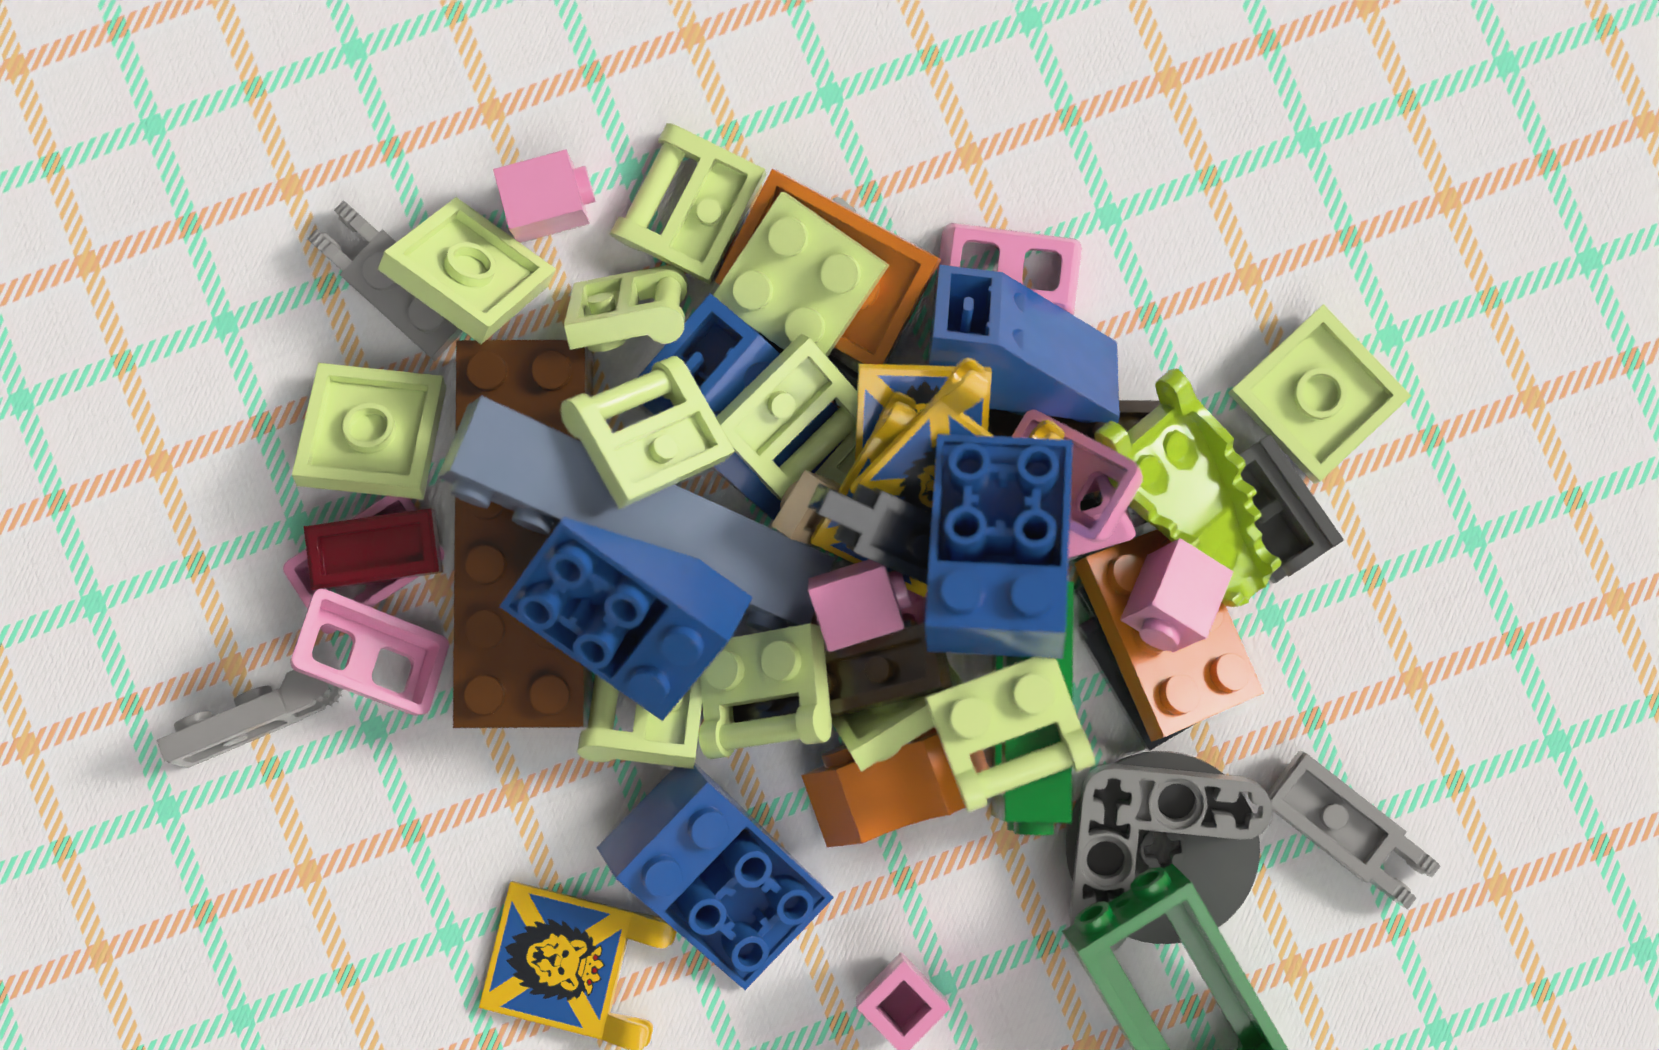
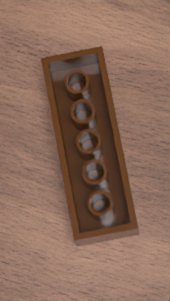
[453,340,593,728]

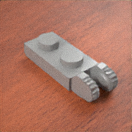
[307,200,463,361]
[157,670,344,768]
[1267,751,1440,909]

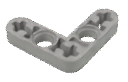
[1069,764,1273,952]

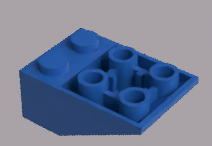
[927,265,1119,423]
[637,293,840,521]
[925,434,1073,659]
[499,517,753,721]
[597,763,834,990]

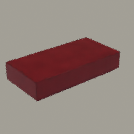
[303,508,443,591]

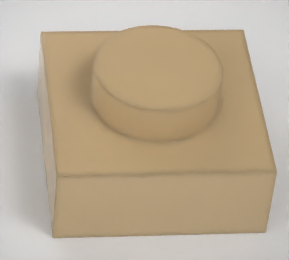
[771,470,841,548]

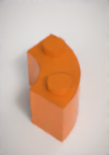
[801,727,989,847]

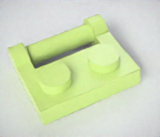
[610,123,766,285]
[564,265,688,352]
[716,334,858,501]
[561,356,735,509]
[699,624,832,759]
[925,657,1096,813]
[577,674,702,769]

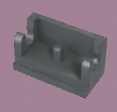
[1239,434,1344,583]

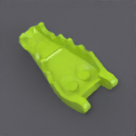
[1094,369,1282,607]

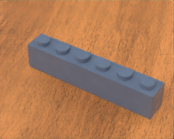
[437,396,835,632]

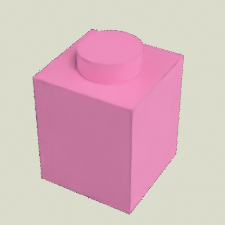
[493,149,596,243]
[1120,538,1233,652]
[808,559,912,652]
[856,952,951,1050]

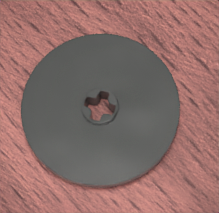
[1066,751,1260,944]

